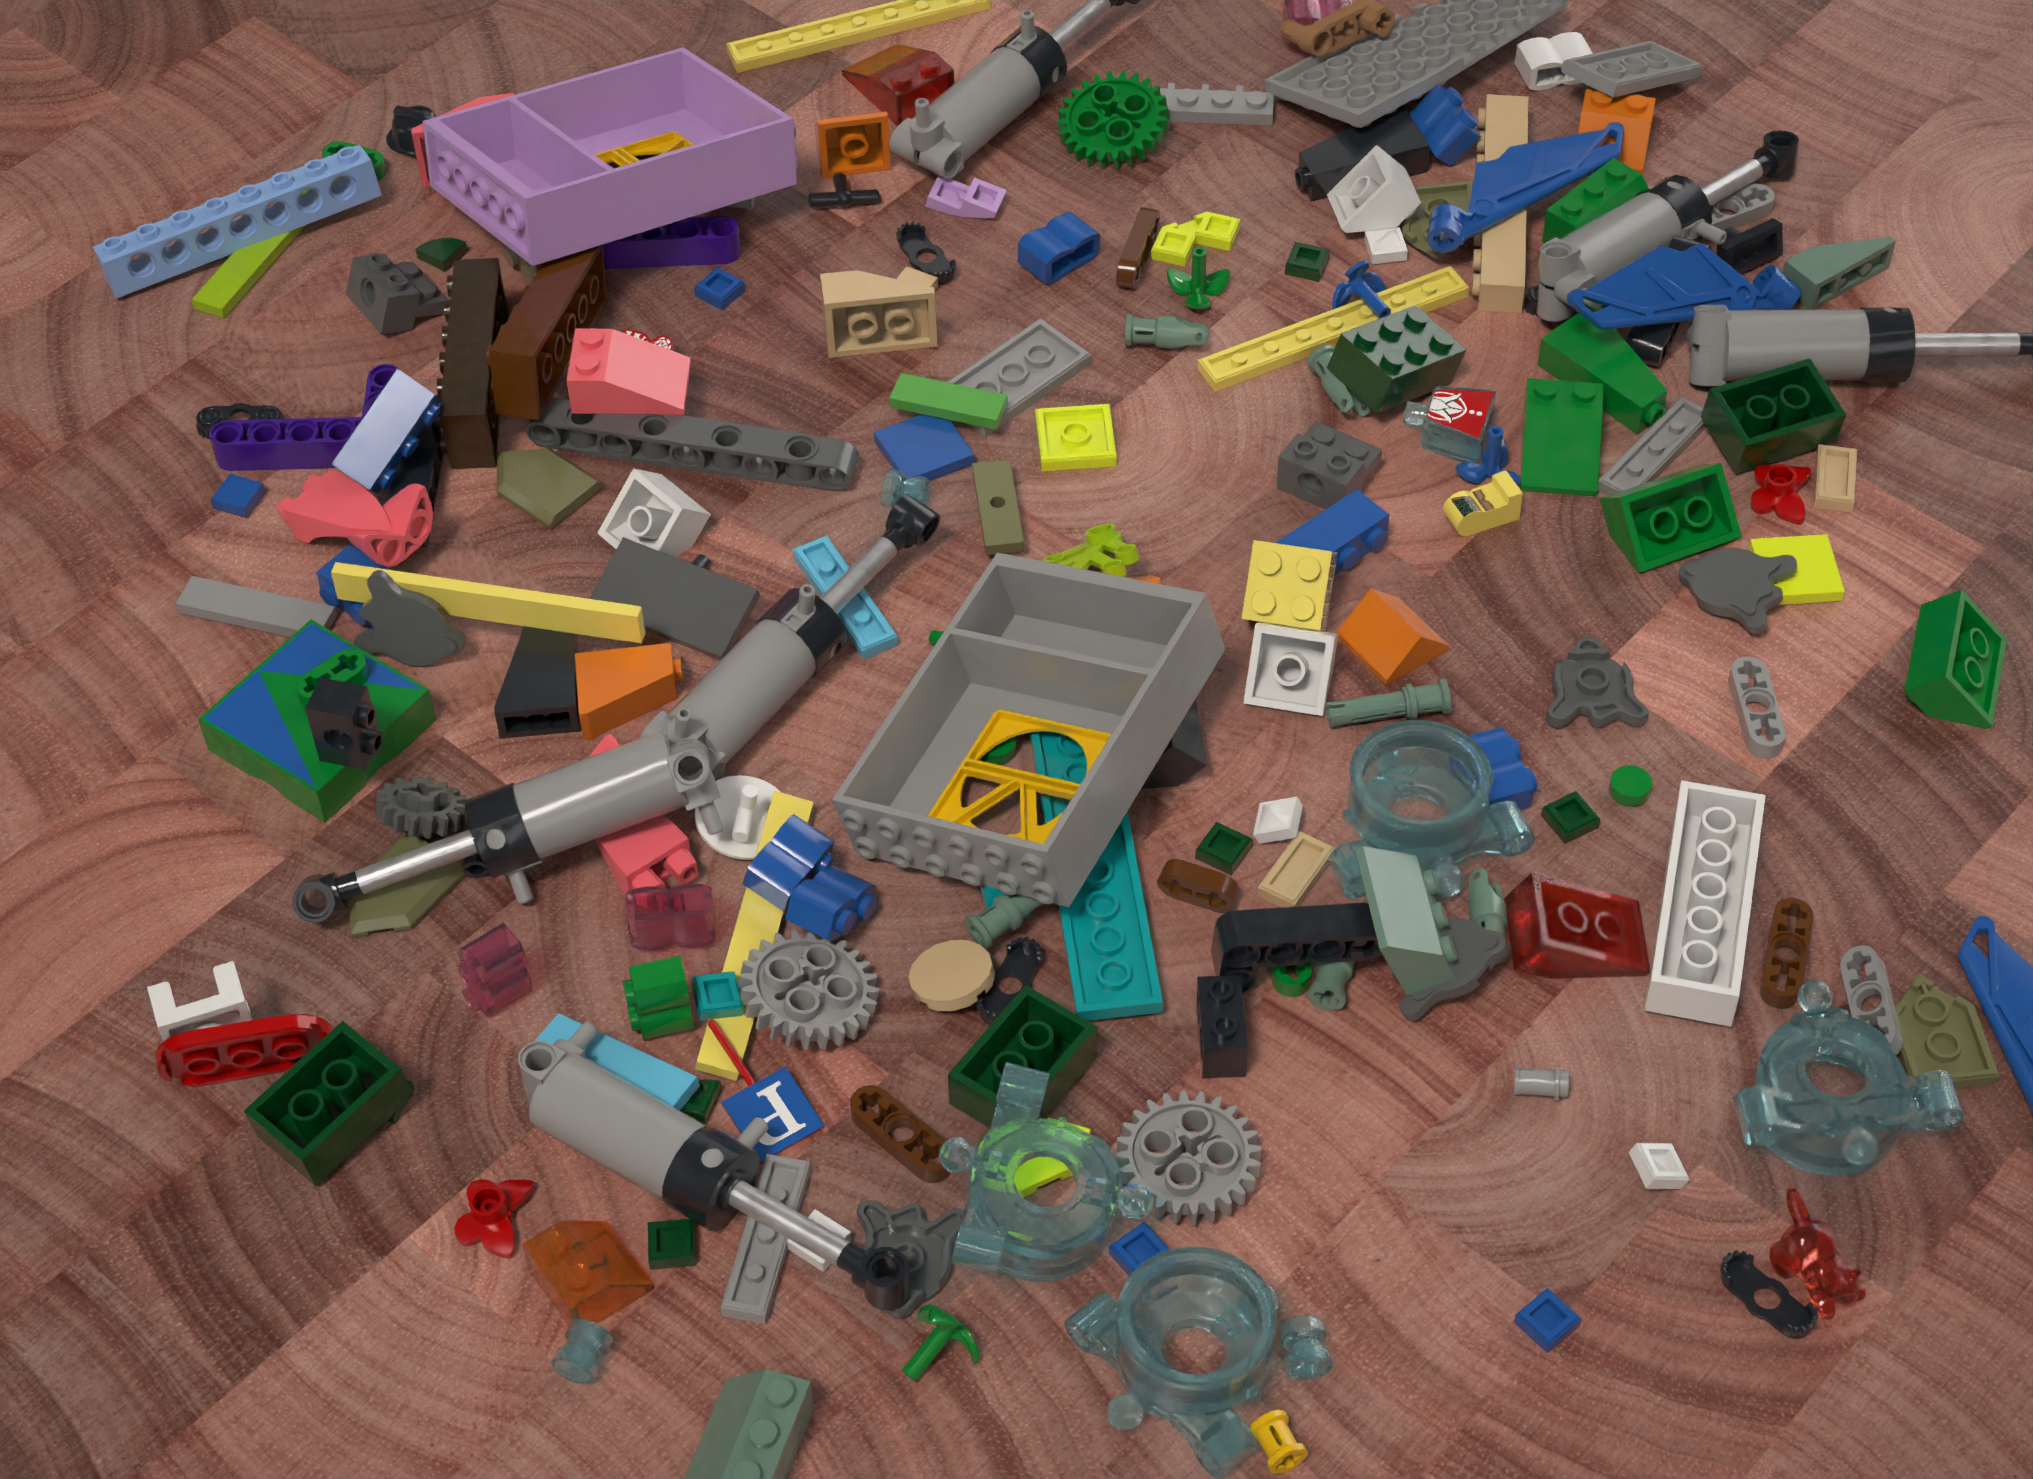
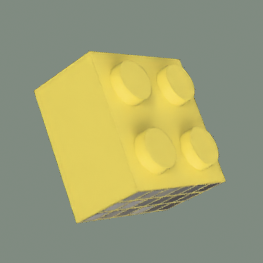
[1242,540,1337,631]

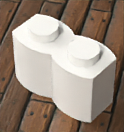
[1514,32,1593,91]

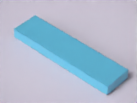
[792,535,898,660]
[535,1013,700,1111]

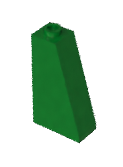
[1537,306,1667,435]

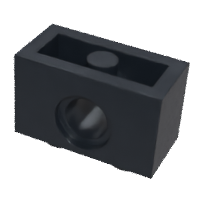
[305,677,383,770]

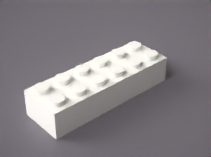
[1644,780,1766,1027]

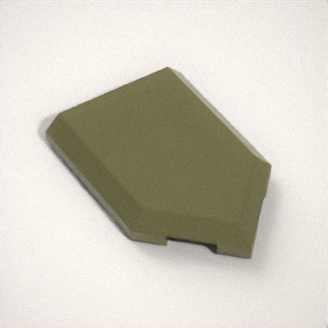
[1402,180,1474,259]
[497,448,605,529]
[349,832,466,938]
[1895,974,2000,1093]

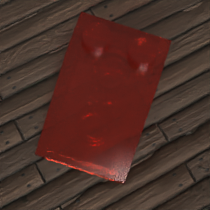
[842,44,955,126]
[1504,872,1650,979]

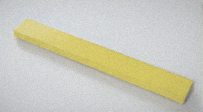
[726,0,990,73]
[1197,266,1470,392]
[331,562,645,643]
[695,791,813,1081]

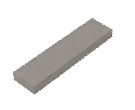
[1598,396,1706,496]
[175,576,337,637]
[720,1154,811,1324]

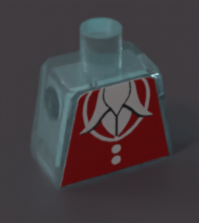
[1403,386,1496,464]

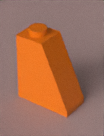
[575,643,683,740]

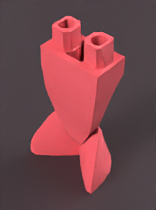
[277,469,433,568]
[589,734,699,906]

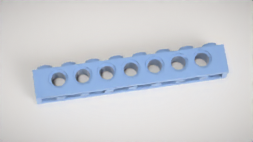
[93,144,382,299]

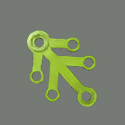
[1043,523,1140,577]

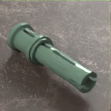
[1326,678,1451,728]
[964,894,1044,949]

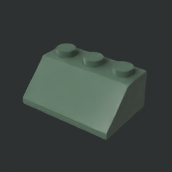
[1355,846,1458,996]
[684,1369,814,1479]

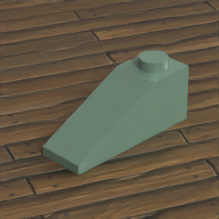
[1783,237,1896,310]

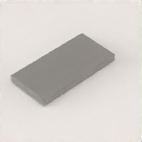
[1561,41,1703,98]
[947,318,1092,437]

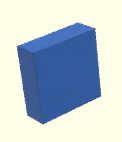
[694,267,746,311]
[211,474,265,518]
[1109,1222,1173,1285]
[1514,1288,1581,1353]

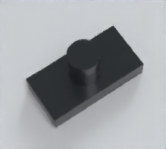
[1717,218,1783,274]

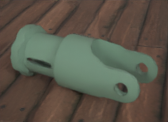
[1125,313,1209,349]
[1307,345,1371,417]
[1468,868,1512,964]
[1307,961,1355,1011]

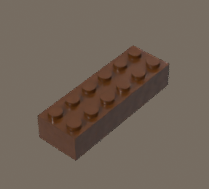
[486,244,608,420]

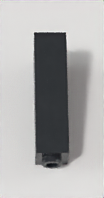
[1295,105,1430,202]
[494,626,580,739]

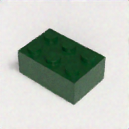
[1327,305,1466,414]
[1700,358,1847,474]
[948,985,1097,1147]
[244,1021,413,1187]

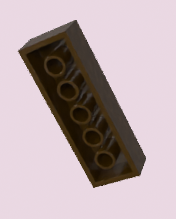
[434,258,509,469]

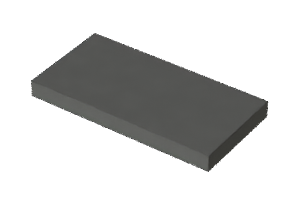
[590,537,760,660]

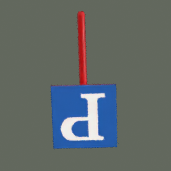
[708,1019,825,1164]

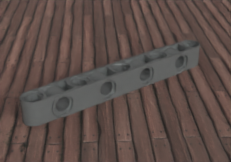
[526,397,859,491]

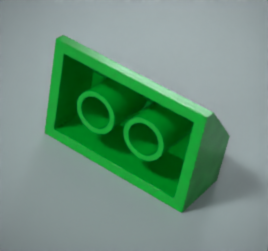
[1542,158,1649,243]
[1600,463,1742,572]
[1904,589,2007,729]

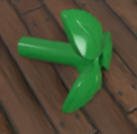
[1167,247,1230,309]
[901,1304,979,1382]

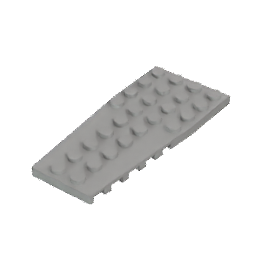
[1264,0,1568,128]

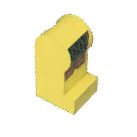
[1443,470,1523,536]

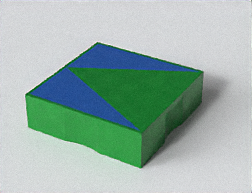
[198,619,436,823]

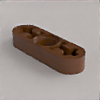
[1116,207,1160,289]
[1760,898,1813,1009]
[850,1085,953,1183]

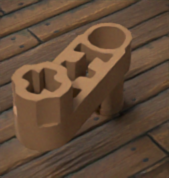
[1280,0,1395,57]

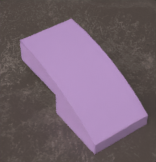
[925,175,1007,218]

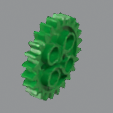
[1057,70,1170,170]

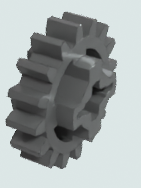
[375,776,466,839]

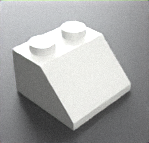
[1327,145,1421,233]
[597,468,711,557]
[1243,622,1338,716]

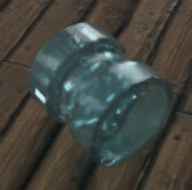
[880,469,930,508]
[1278,1315,1332,1380]
[551,1319,613,1385]

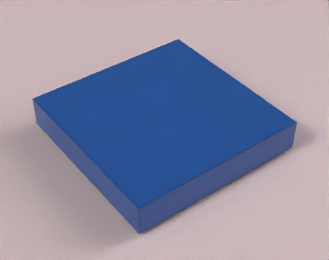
[873,414,975,489]

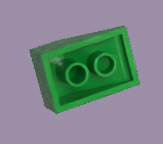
[1520,378,1603,497]

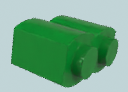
[622,956,694,1041]

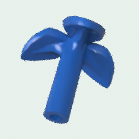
[1332,260,1391,319]
[1455,426,1521,485]

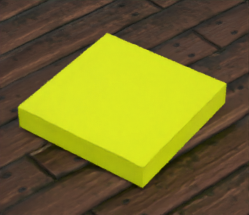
[1035,404,1117,472]
[1749,534,1845,605]

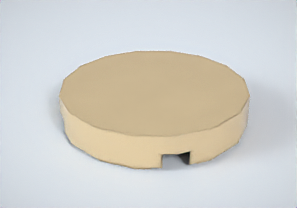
[908,940,995,1011]

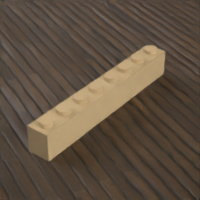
[1471,94,1529,313]

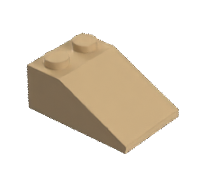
[820,270,938,358]

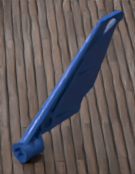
[1427,122,1624,253]
[1567,243,1801,330]
[1957,916,2033,1114]

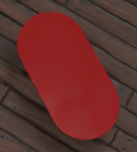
[155,1014,333,1087]

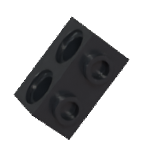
[1196,975,1248,1079]

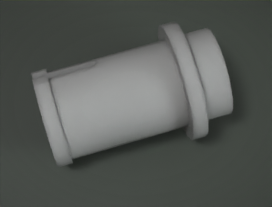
[1514,1065,1569,1101]

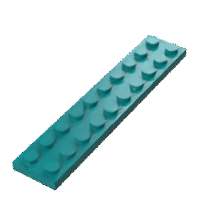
[1029,731,1163,1021]

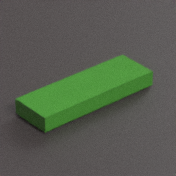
[889,373,1008,430]

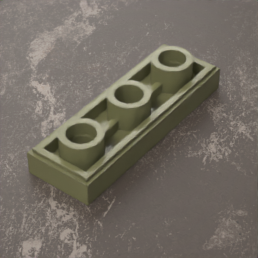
[972,459,1024,555]

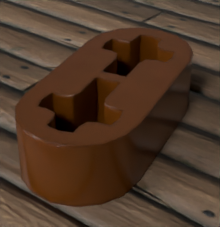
[1157,859,1239,913]

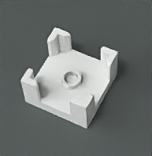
[147,961,253,1042]

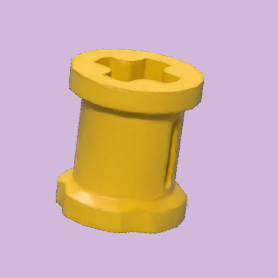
[1248,1410,1308,1474]

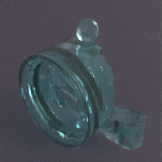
[1328,720,1535,899]
[1733,979,1964,1176]
[939,1062,1153,1282]
[1064,1247,1279,1479]

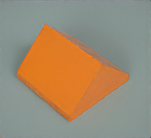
[1337,588,1449,686]

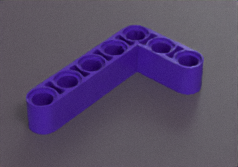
[603,216,741,269]
[209,364,400,471]

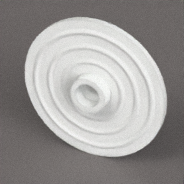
[694,775,780,860]

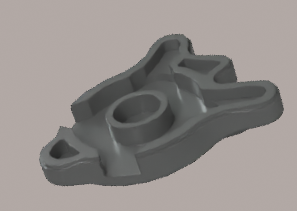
[1679,548,1797,634]
[353,570,466,666]
[1546,637,1649,728]
[1393,918,1509,1021]
[857,1200,970,1318]

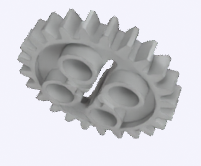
[738,930,879,1050]
[1116,1090,1262,1226]

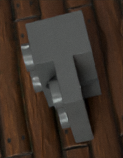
[346,253,448,334]
[1277,421,1382,510]

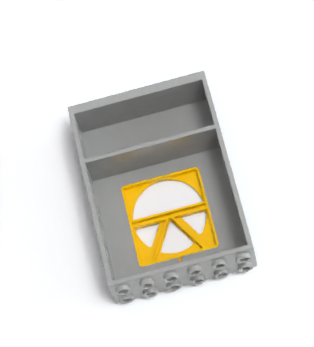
[832,552,1225,907]

